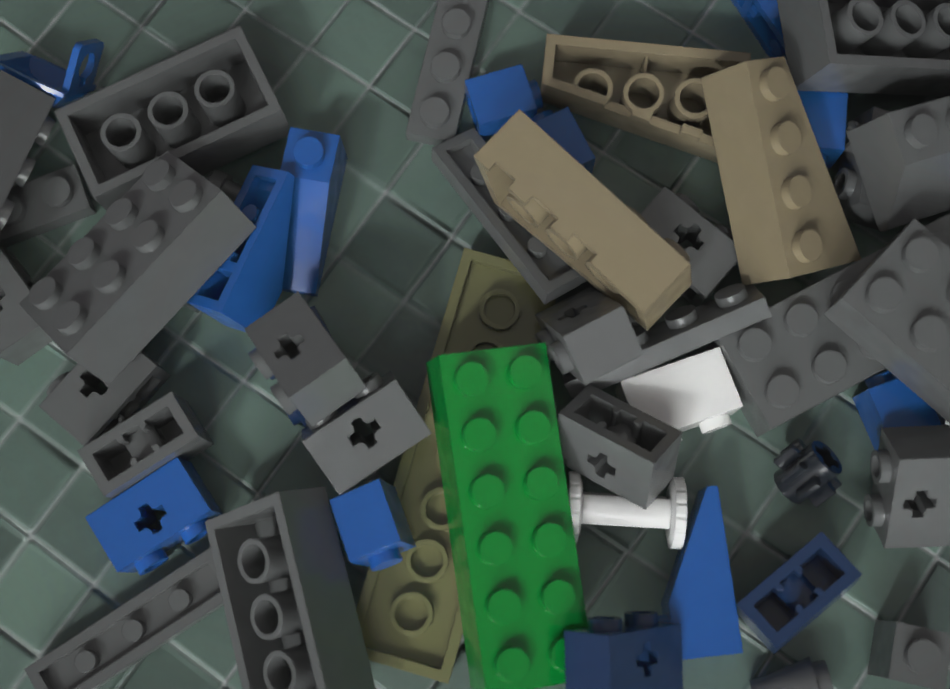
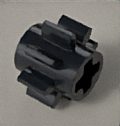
[774,438,842,507]

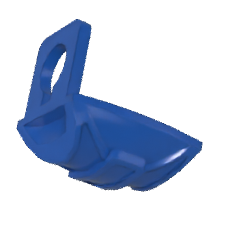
[0,39,104,108]

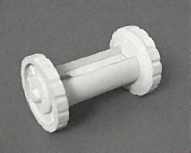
[567,471,688,549]

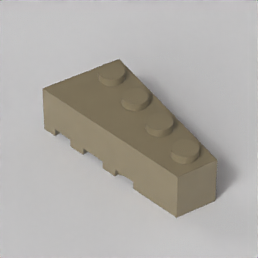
[541,34,751,163]
[701,56,861,285]
[474,109,692,331]

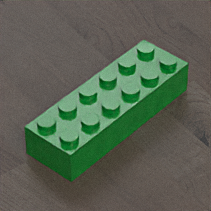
[426,342,588,689]

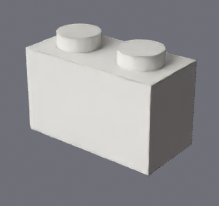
[615,347,743,441]

